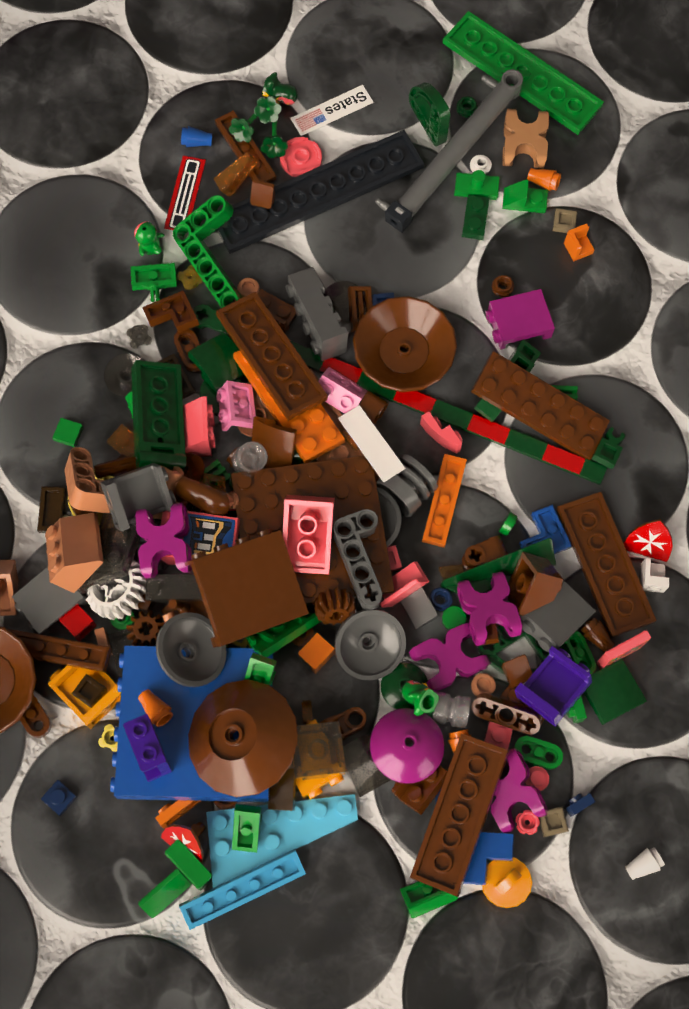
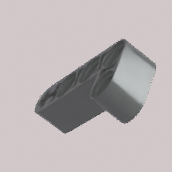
[333,509,382,610]

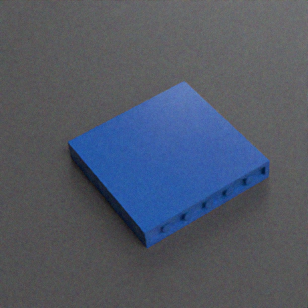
[110,646,273,802]

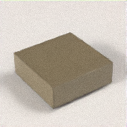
[552,208,577,233]
[539,807,569,837]

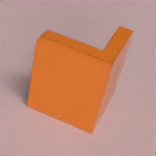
[564,224,594,262]
[298,633,335,674]

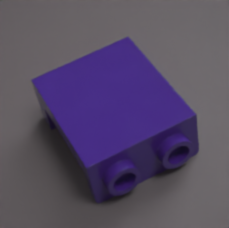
[515,646,592,727]
[123,714,172,782]

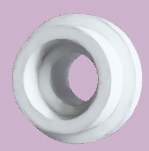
[470,155,492,175]

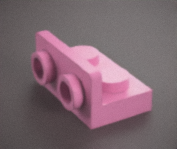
[318,367,367,414]
[216,380,256,431]

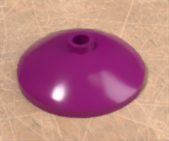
[370,708,444,784]

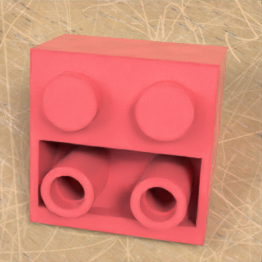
[183,396,216,457]

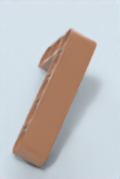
[65,447,188,519]

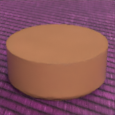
[237,278,260,297]
[471,673,496,696]

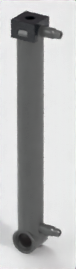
[375,69,523,233]

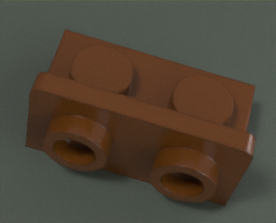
[257,289,297,333]
[391,766,448,815]

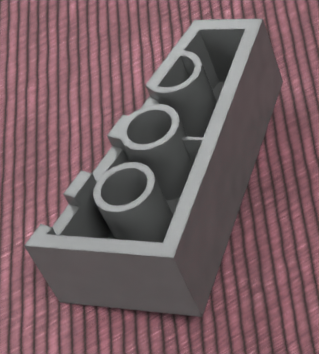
[286,267,348,361]

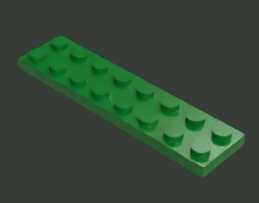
[443,11,604,135]

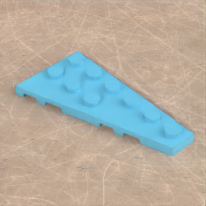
[206,794,358,888]

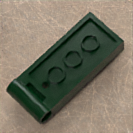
[131,360,186,472]

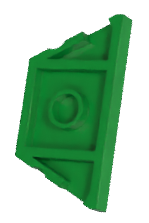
[246,612,321,657]

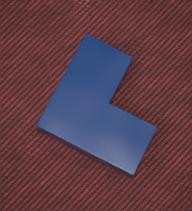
[519,504,572,554]
[463,832,514,885]

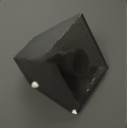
[336,733,391,797]

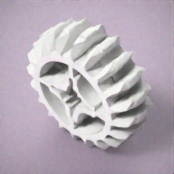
[84,555,150,620]

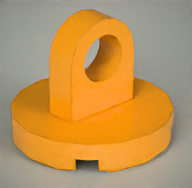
[482,857,532,908]

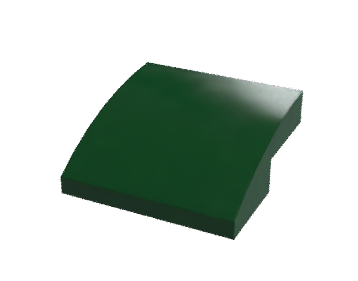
[188,332,245,392]
[584,659,647,725]

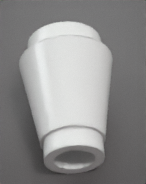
[625,847,665,880]

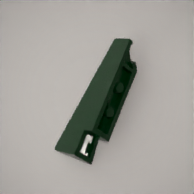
[440,538,556,593]

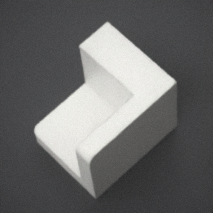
[640,558,669,593]

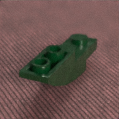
[474,339,541,422]

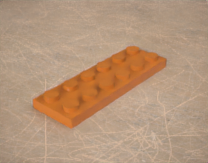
[233,350,345,463]

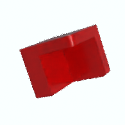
[59,604,97,641]

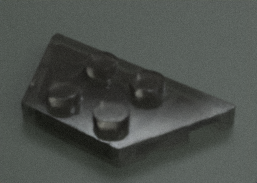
[77,513,141,594]

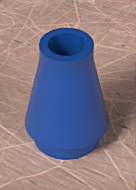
[181,126,212,148]

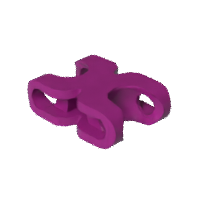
[136,502,192,579]
[457,572,522,646]
[409,623,491,692]
[491,748,548,834]

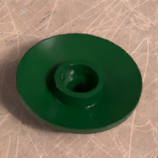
[381,663,428,709]

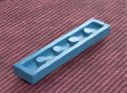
[179,849,306,930]

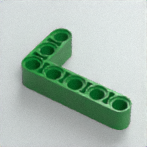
[173,195,243,308]

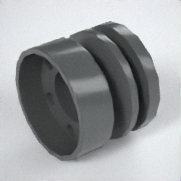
[376,454,438,517]

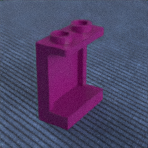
[485,289,555,350]

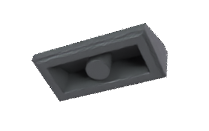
[400,587,438,629]

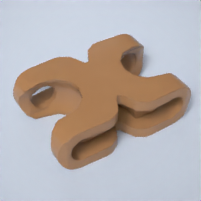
[502,108,549,169]

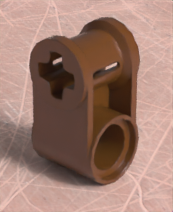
[359,391,389,425]
[461,535,508,570]
[319,707,367,746]

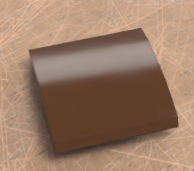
[250,416,297,468]

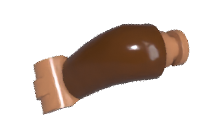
[161,466,239,516]

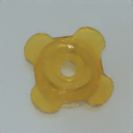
[177,265,203,290]

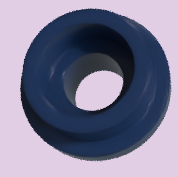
[429,588,453,611]

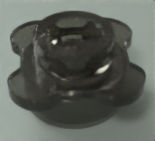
[127,325,152,349]

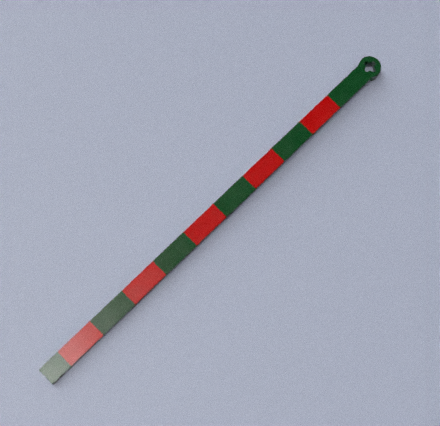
[193,304,607,485]

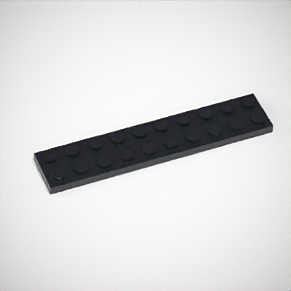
[217,130,424,254]

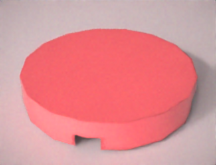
[280,137,322,177]

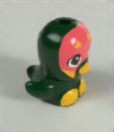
[262,72,298,105]

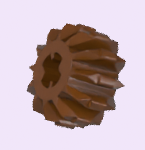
[314,587,356,626]
[126,610,165,646]

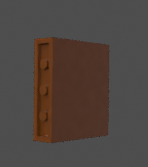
[185,528,309,648]

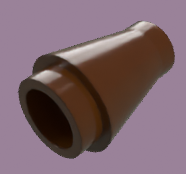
[580,617,615,653]

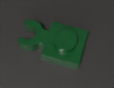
[591,427,625,469]

